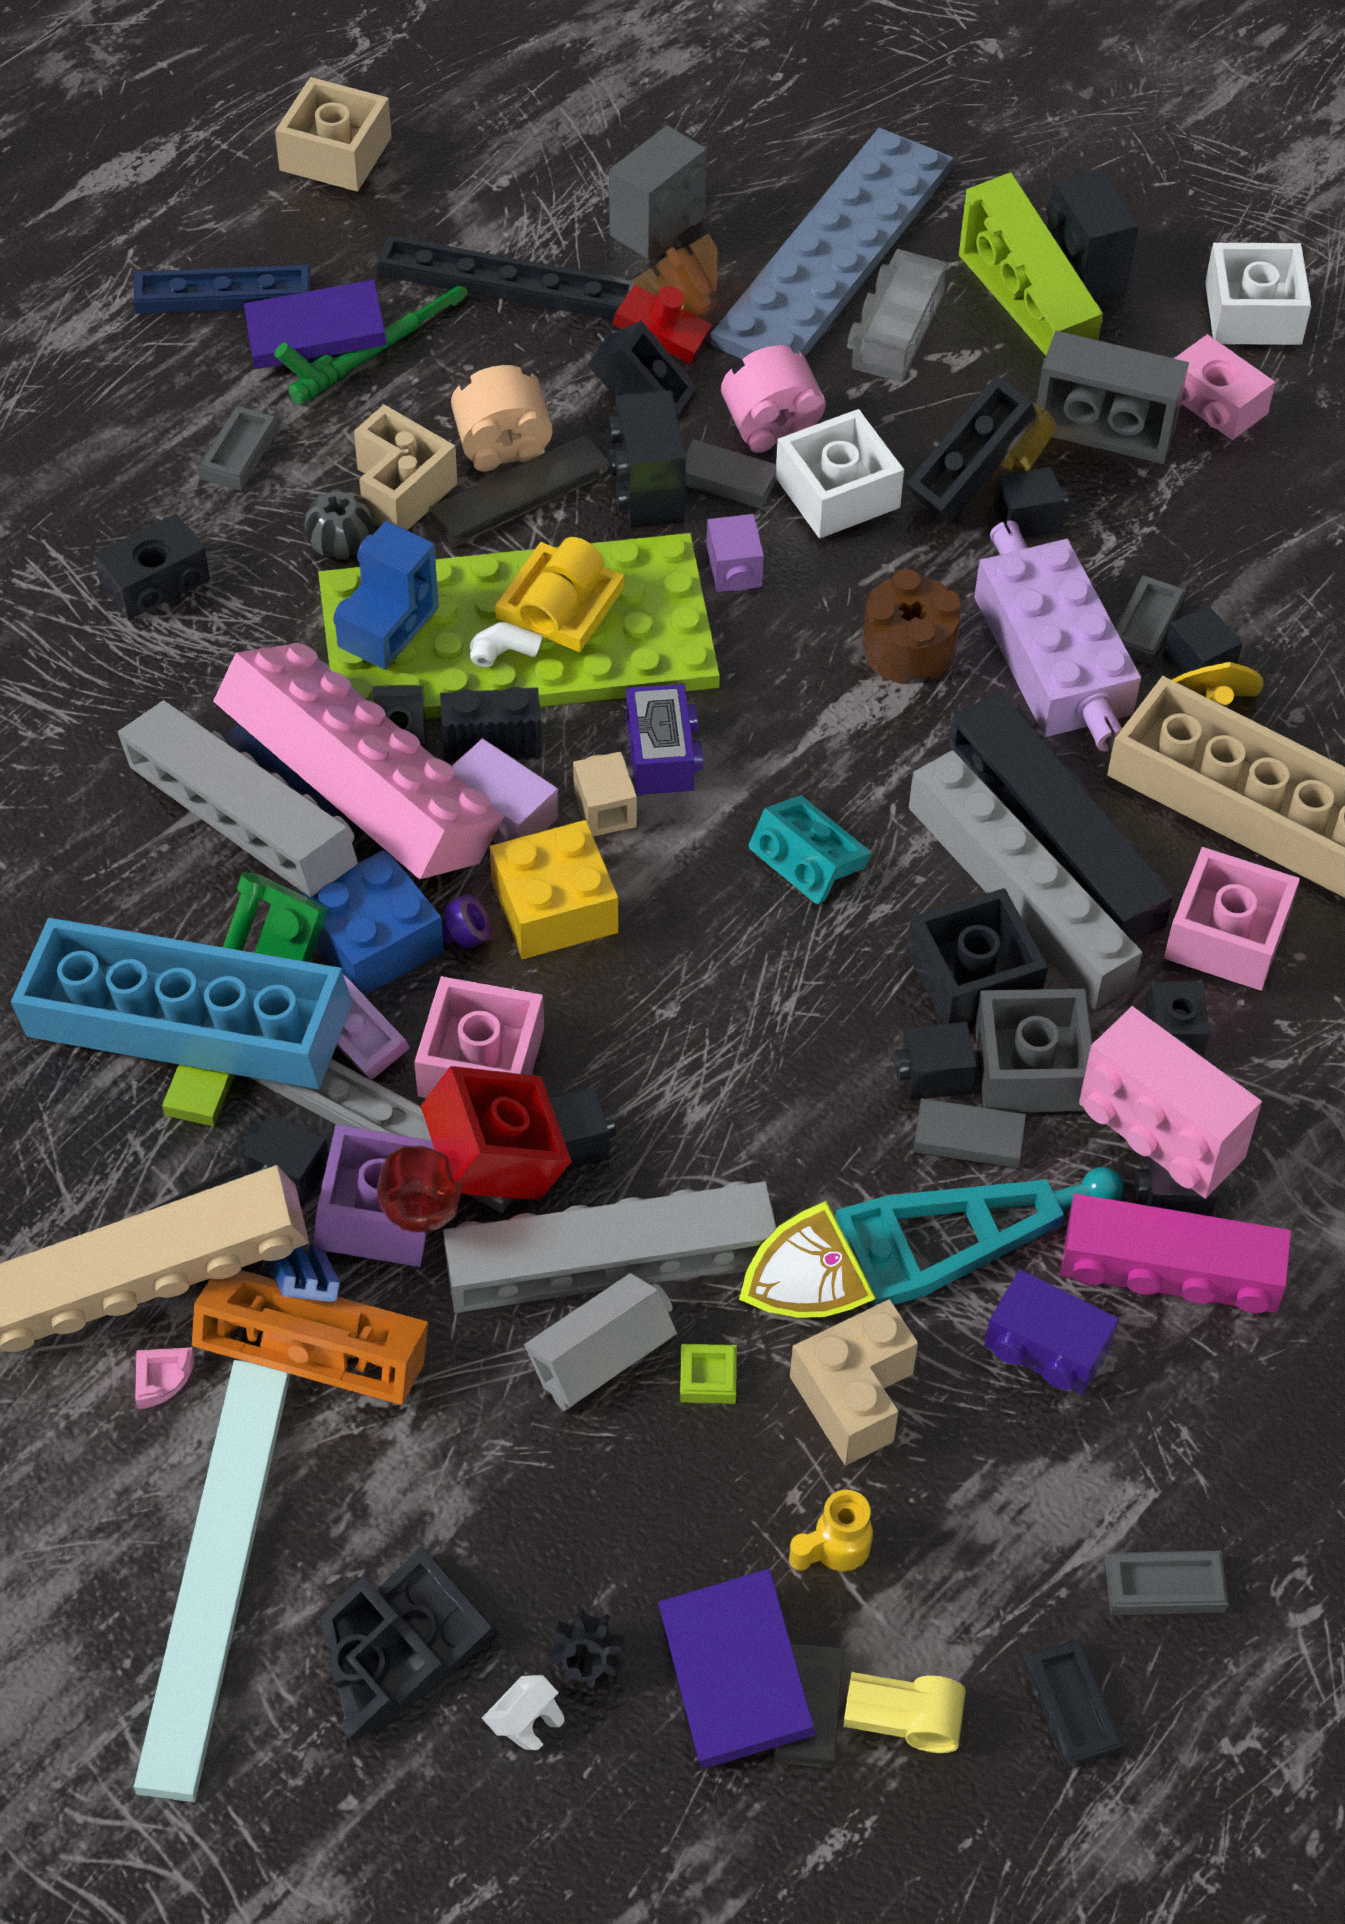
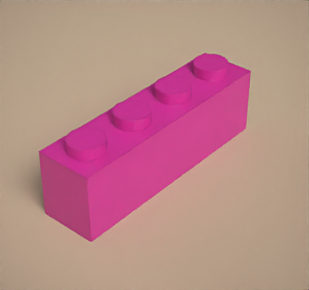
[1060,1193,1291,1313]

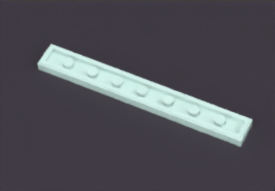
[134,1360,290,1802]

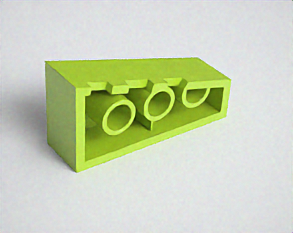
[959,172,1103,355]

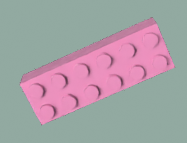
[213,643,504,879]

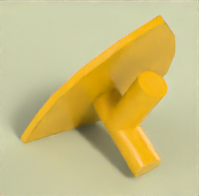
[1172,662,1263,708]

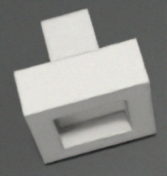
[482,1675,564,1750]

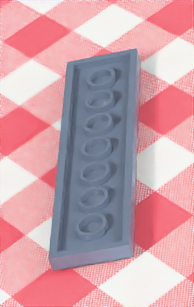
[711,128,954,359]

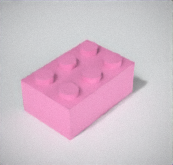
[1079,1006,1262,1199]

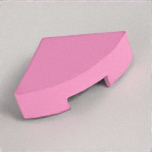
[135,1347,194,1409]

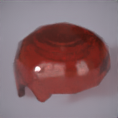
[377,1145,462,1233]

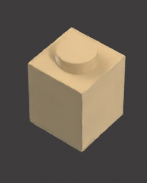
[573,752,637,837]

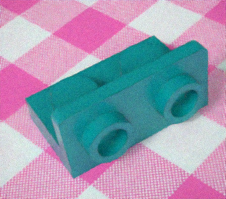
[749,795,872,904]

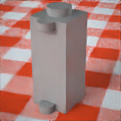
[524,1273,677,1411]

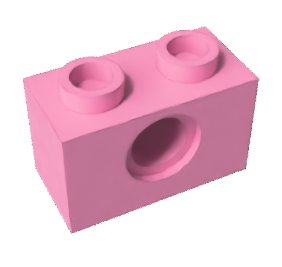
[1174,334,1275,440]

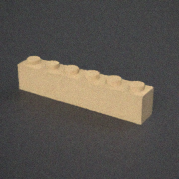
[0,1165,309,1352]

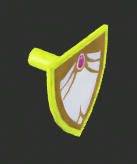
[739,1200,876,1318]

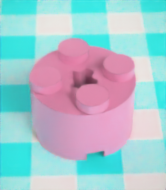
[721,345,826,453]

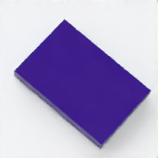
[244,280,387,369]
[658,1568,817,1769]

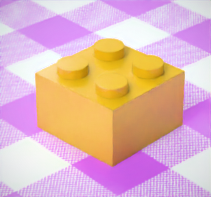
[490,820,618,959]

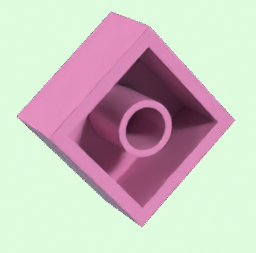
[1164,847,1300,991]
[414,976,544,1098]

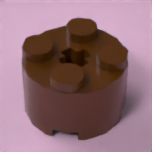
[862,569,961,684]

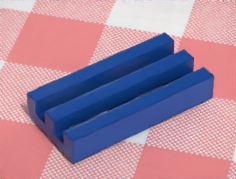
[267,1244,340,1302]

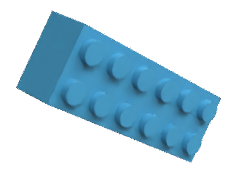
[11,918,352,1090]

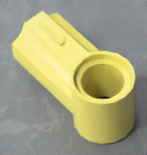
[843,1672,966,1753]

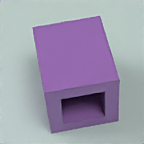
[706,514,764,592]

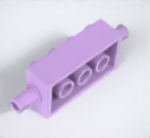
[974,521,1141,752]

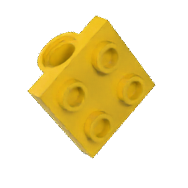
[495,537,625,652]

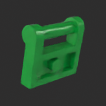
[223,872,329,962]

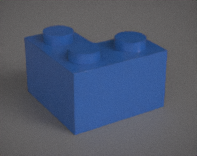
[333,521,439,670]

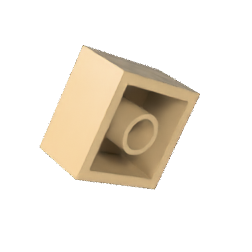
[275,77,392,192]

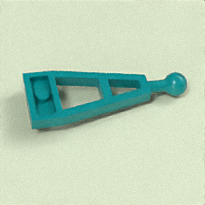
[835,1167,1124,1307]

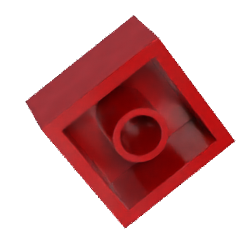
[420,1066,572,1200]

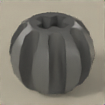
[304,489,374,561]

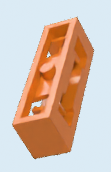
[192,1270,428,1405]

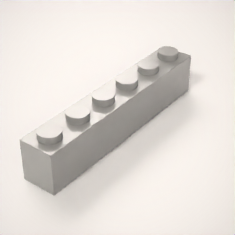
[118,700,358,898]
[909,750,1142,1010]
[443,1181,776,1313]

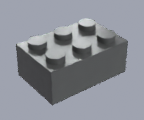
[1032,331,1189,464]

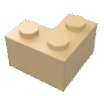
[354,404,458,530]
[790,1299,918,1466]

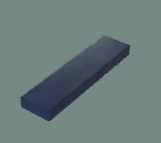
[133,265,312,314]

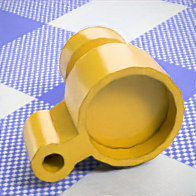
[789,1490,873,1572]

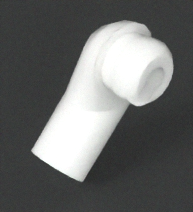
[470,622,542,667]

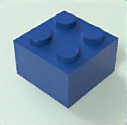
[301,849,444,996]

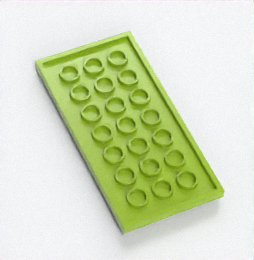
[318,533,720,723]

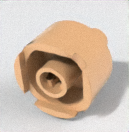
[451,365,553,472]

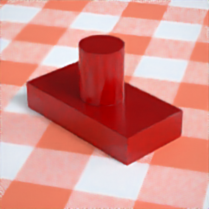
[612,284,713,364]

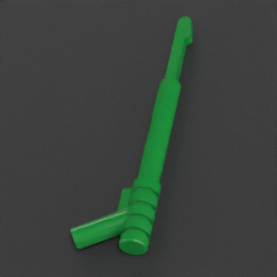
[274,286,468,405]

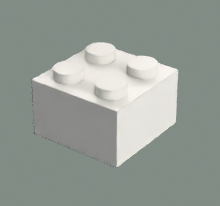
[1205,243,1311,345]
[775,409,904,539]

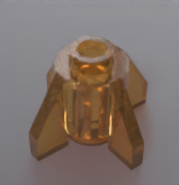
[633,234,718,316]

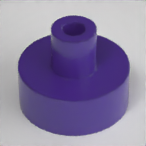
[442,894,492,949]

